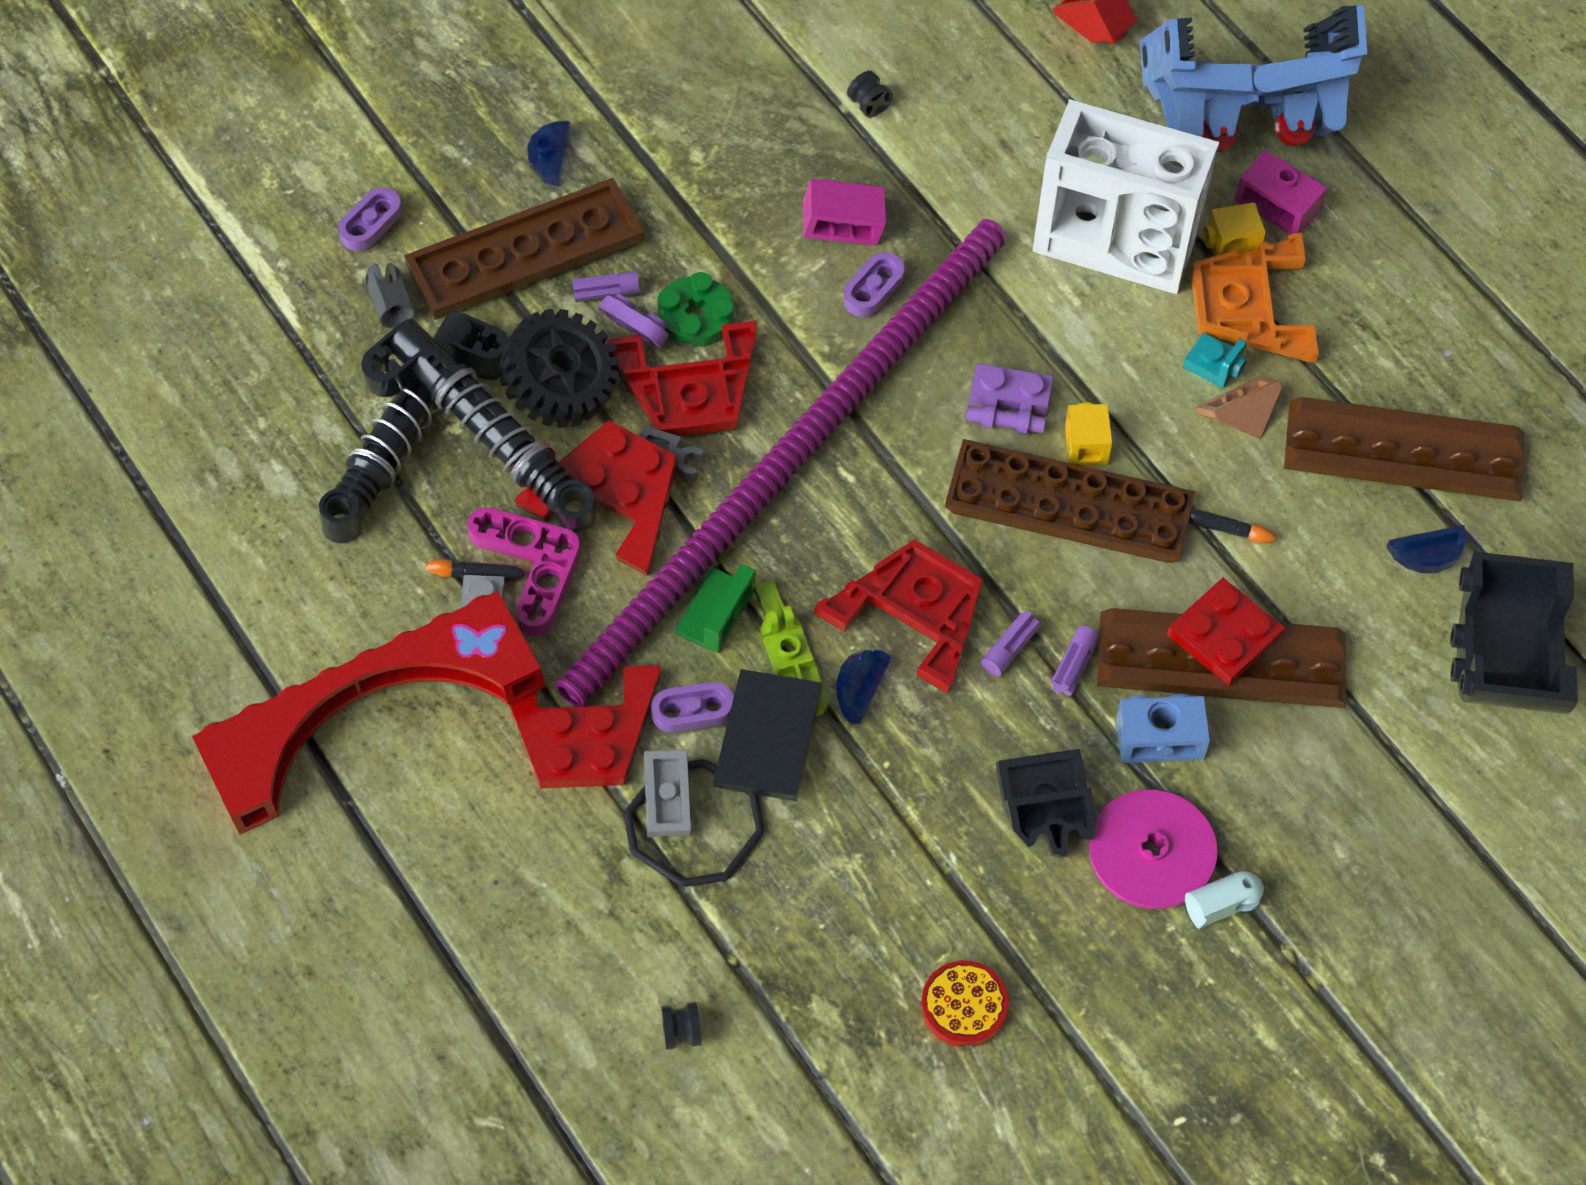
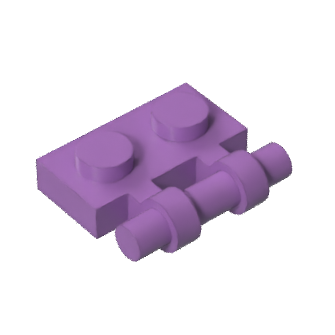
[966,363,1053,434]

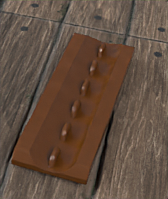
[1284,397,1525,502]
[945,439,1195,563]
[1097,608,1346,708]

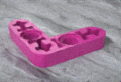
[467,507,581,636]

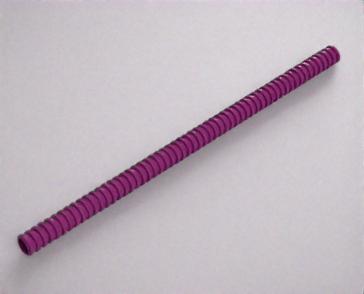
[556,219,1007,707]

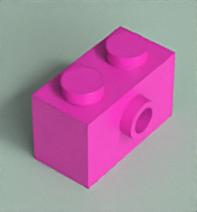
[1235,150,1327,234]
[803,178,886,246]

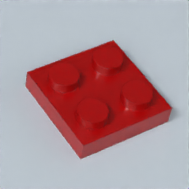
[1167,577,1285,686]

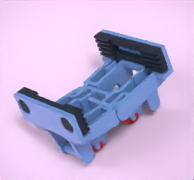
[1140,5,1367,152]

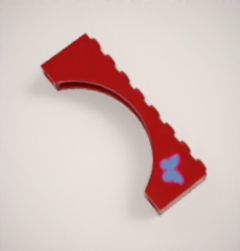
[192,591,545,835]

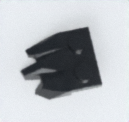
[995,749,1096,858]

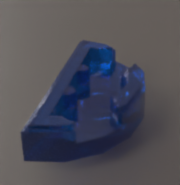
[527,121,570,187]
[1386,525,1467,573]
[836,650,892,725]

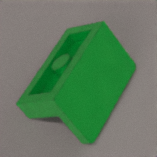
[676,564,756,653]

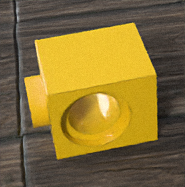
[1203,202,1265,256]
[1065,402,1112,466]

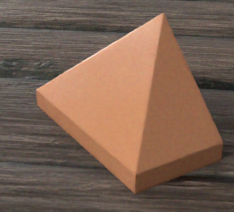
[1196,376,1282,439]

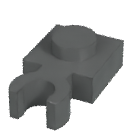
[639,425,705,480]

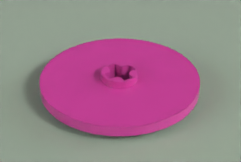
[1089,790,1217,909]

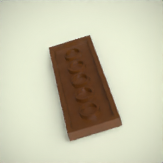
[404,178,645,320]

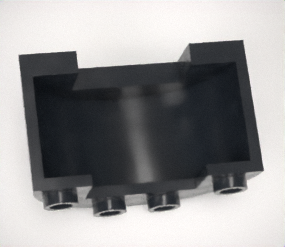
[1450,551,1578,714]

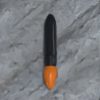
[1183,508,1277,544]
[425,558,525,581]

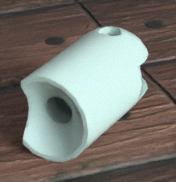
[1185,871,1264,929]

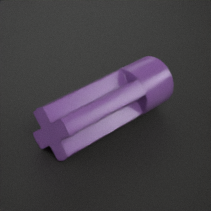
[572,271,640,302]
[981,611,1041,676]
[1050,626,1100,696]

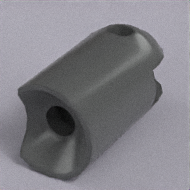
[365,263,415,329]

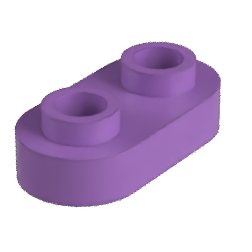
[338,187,402,251]
[843,252,904,317]
[598,293,669,349]
[651,682,734,733]

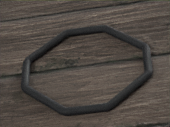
[624,759,764,887]

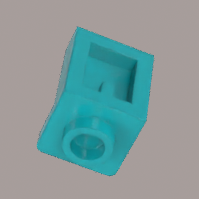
[1183,333,1248,388]

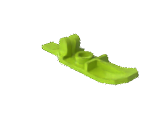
[755,579,830,716]

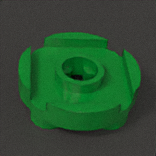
[658,272,733,347]

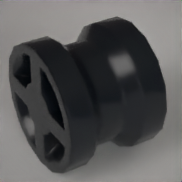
[847,70,893,118]
[661,1002,702,1050]

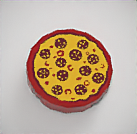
[921,960,1009,1047]

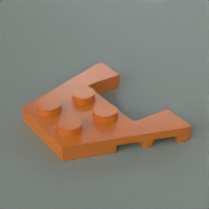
[1191,233,1319,362]

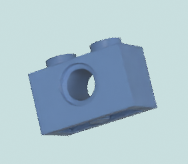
[1116,693,1210,763]

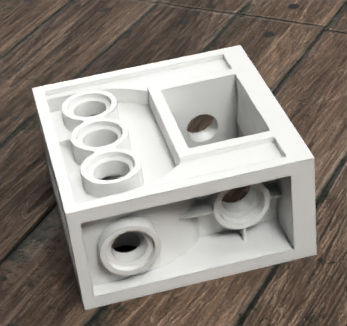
[1032,99,1219,294]

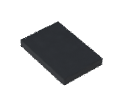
[713,669,823,802]

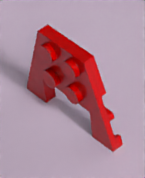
[607,321,757,436]
[514,420,678,576]
[815,539,982,694]
[509,665,661,789]

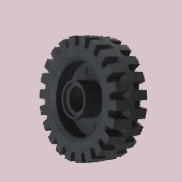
[499,309,619,428]

